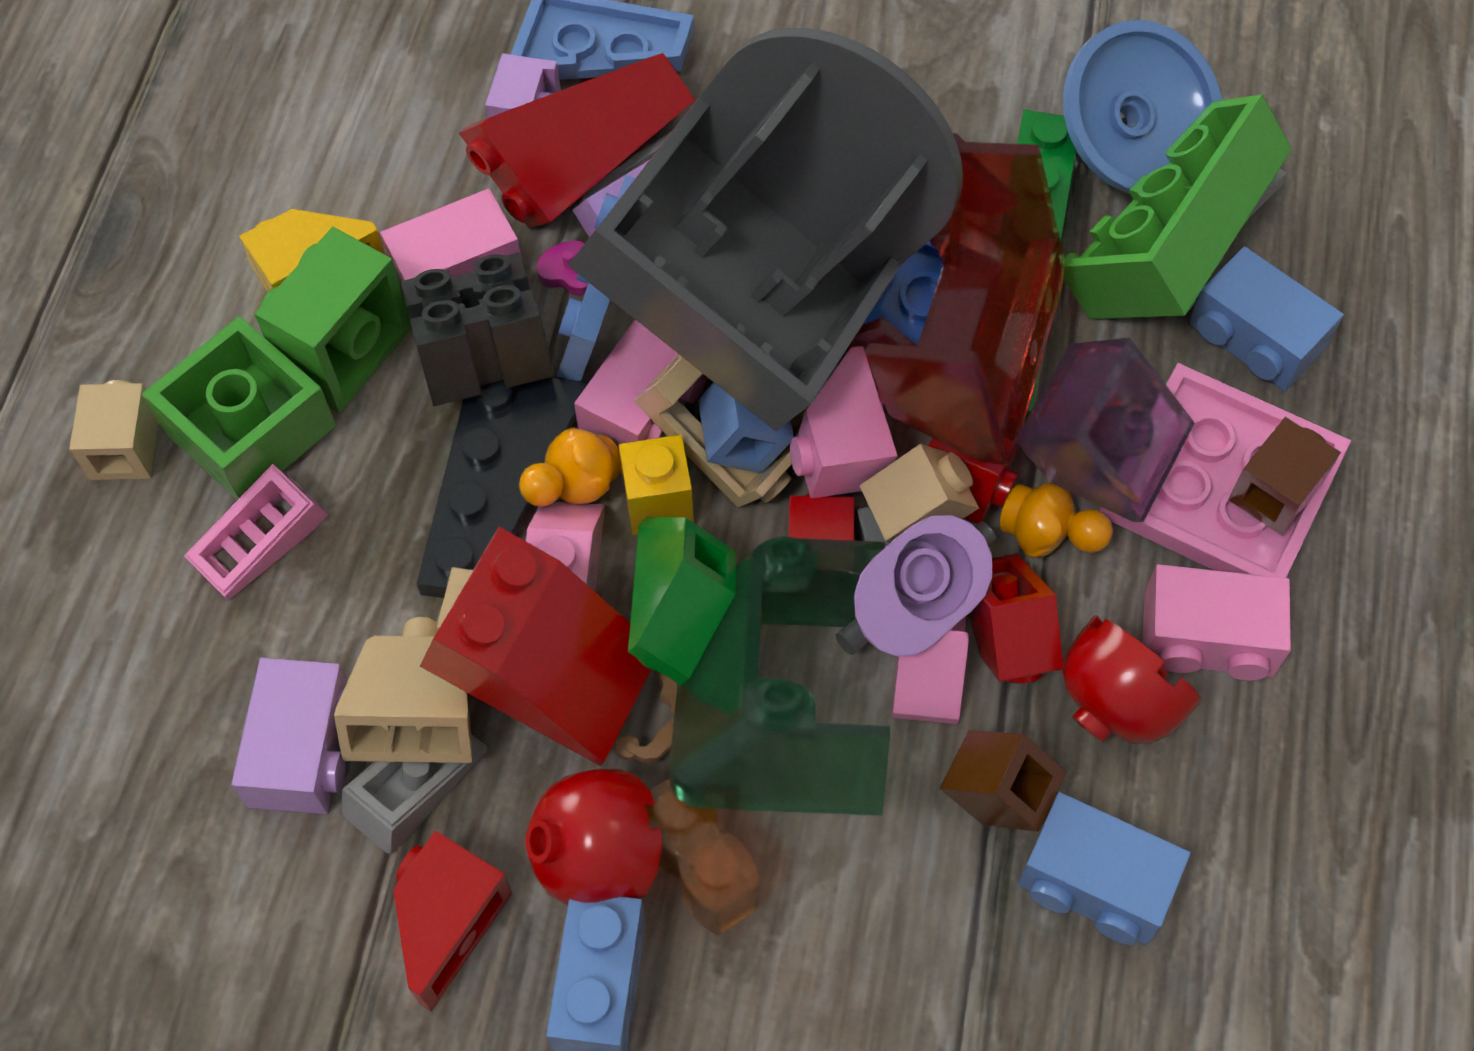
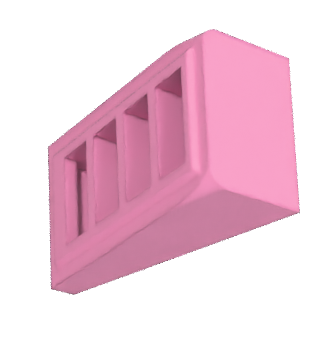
[184,464,329,600]

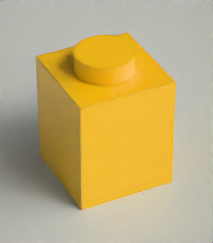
[619,434,694,535]

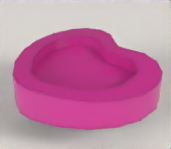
[536,240,588,296]

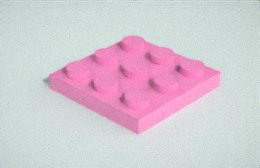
[1100,363,1351,578]

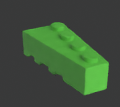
[1057,94,1292,319]

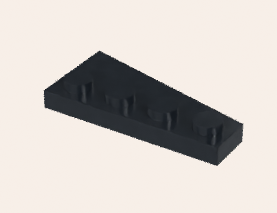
[416,377,589,598]

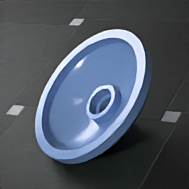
[1063,20,1222,193]

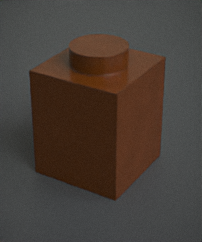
[1228,417,1341,536]
[939,730,1067,832]

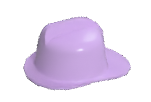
[854,515,992,657]

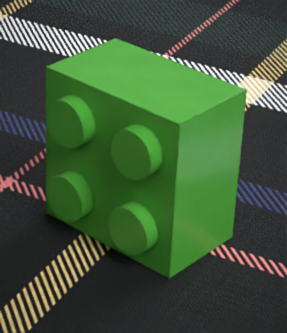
[254,226,412,414]
[142,316,336,500]

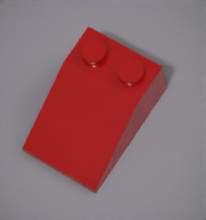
[420,526,651,766]

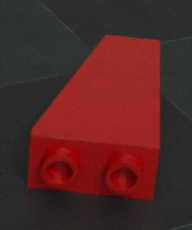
[459,53,695,228]

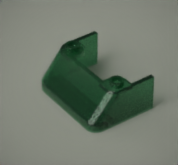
[670,536,890,816]

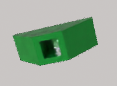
[628,517,737,686]

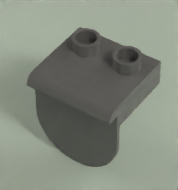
[568,28,963,431]

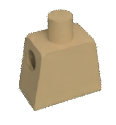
[334,617,473,763]

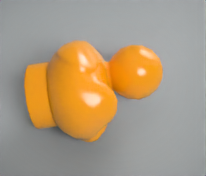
[519,427,621,507]
[1000,483,1113,559]

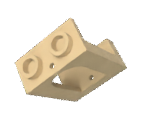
[634,354,809,507]

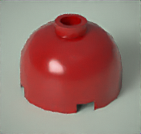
[1062,615,1201,744]
[525,769,662,906]

